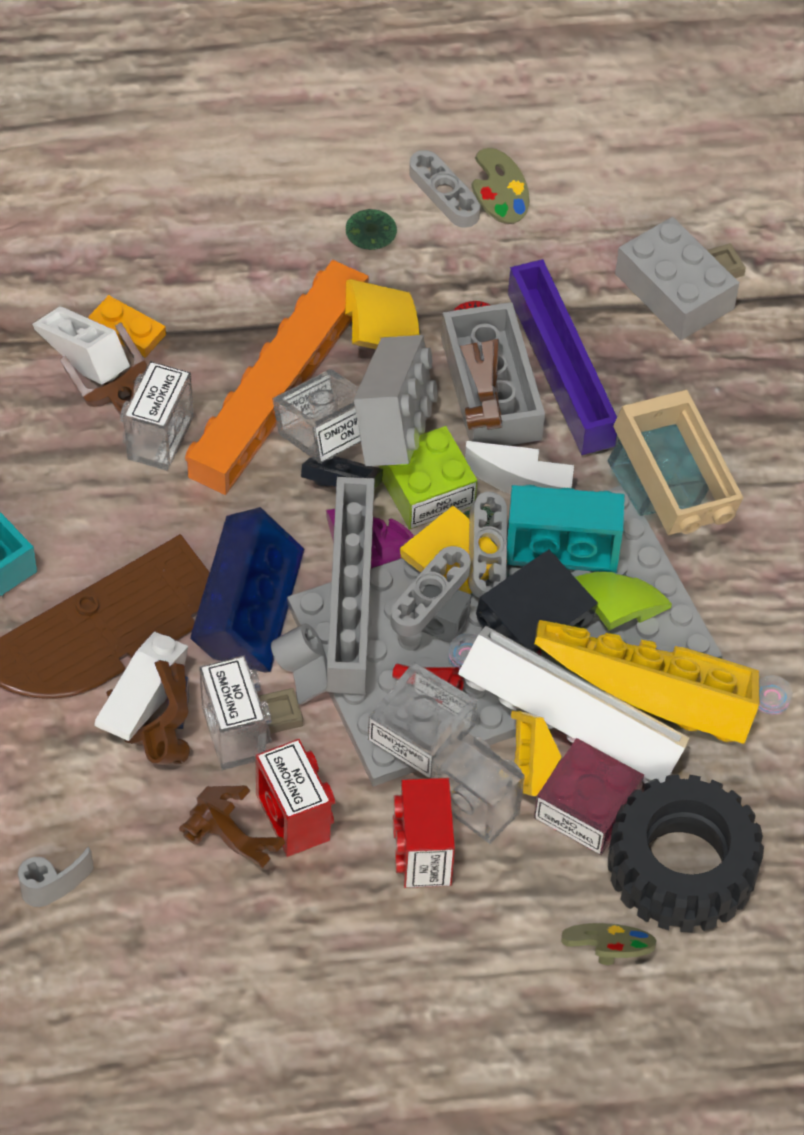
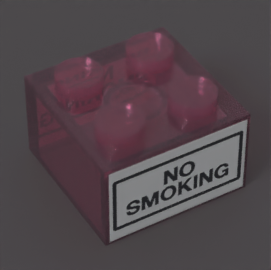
[534,738,644,856]

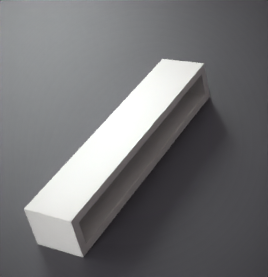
[458,626,689,783]

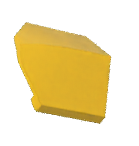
[507,711,562,796]

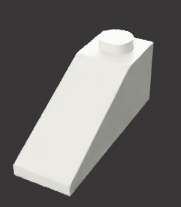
[32,306,130,384]
[94,632,188,741]

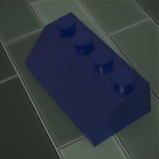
[190,507,305,673]

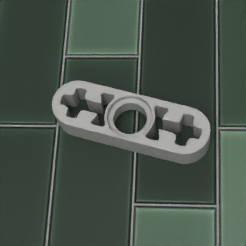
[409,150,480,228]
[468,492,507,598]
[390,546,471,636]

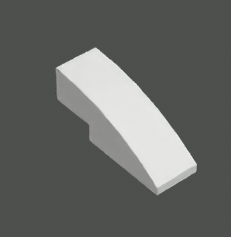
[465,441,574,495]

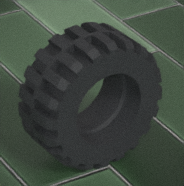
[608,774,764,932]

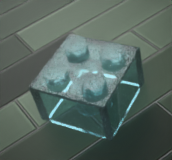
[607,424,709,516]

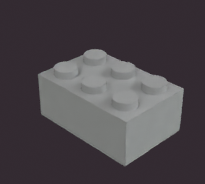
[615,216,739,340]

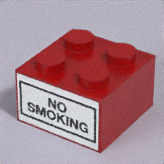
[255,739,335,857]
[392,778,455,888]

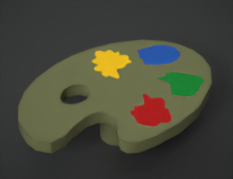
[471,148,529,224]
[561,923,657,965]

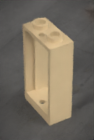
[613,390,743,535]

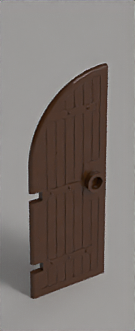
[0,534,234,699]

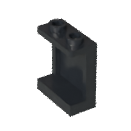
[476,549,598,653]

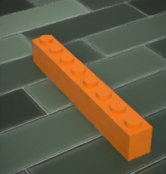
[185,259,369,495]

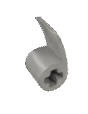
[271,623,327,705]
[18,847,93,907]

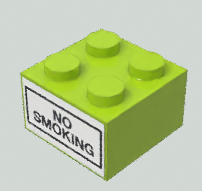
[379,426,478,530]

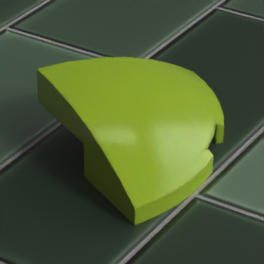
[575,572,672,631]

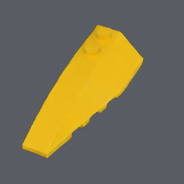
[535,620,759,744]

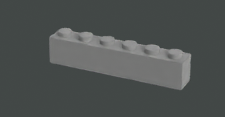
[327,477,374,694]

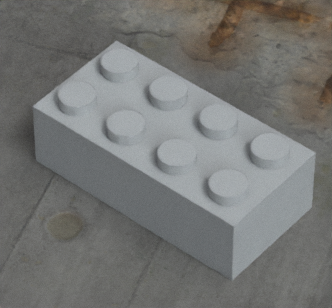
[441,302,545,446]
[354,335,438,466]

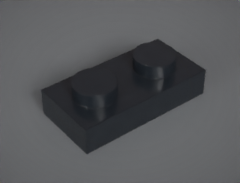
[301,451,383,489]

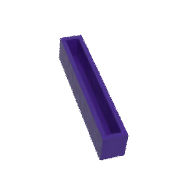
[508,259,617,455]

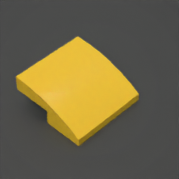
[345,279,419,349]
[400,506,507,594]

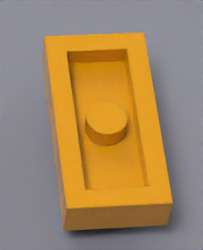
[88,295,166,358]

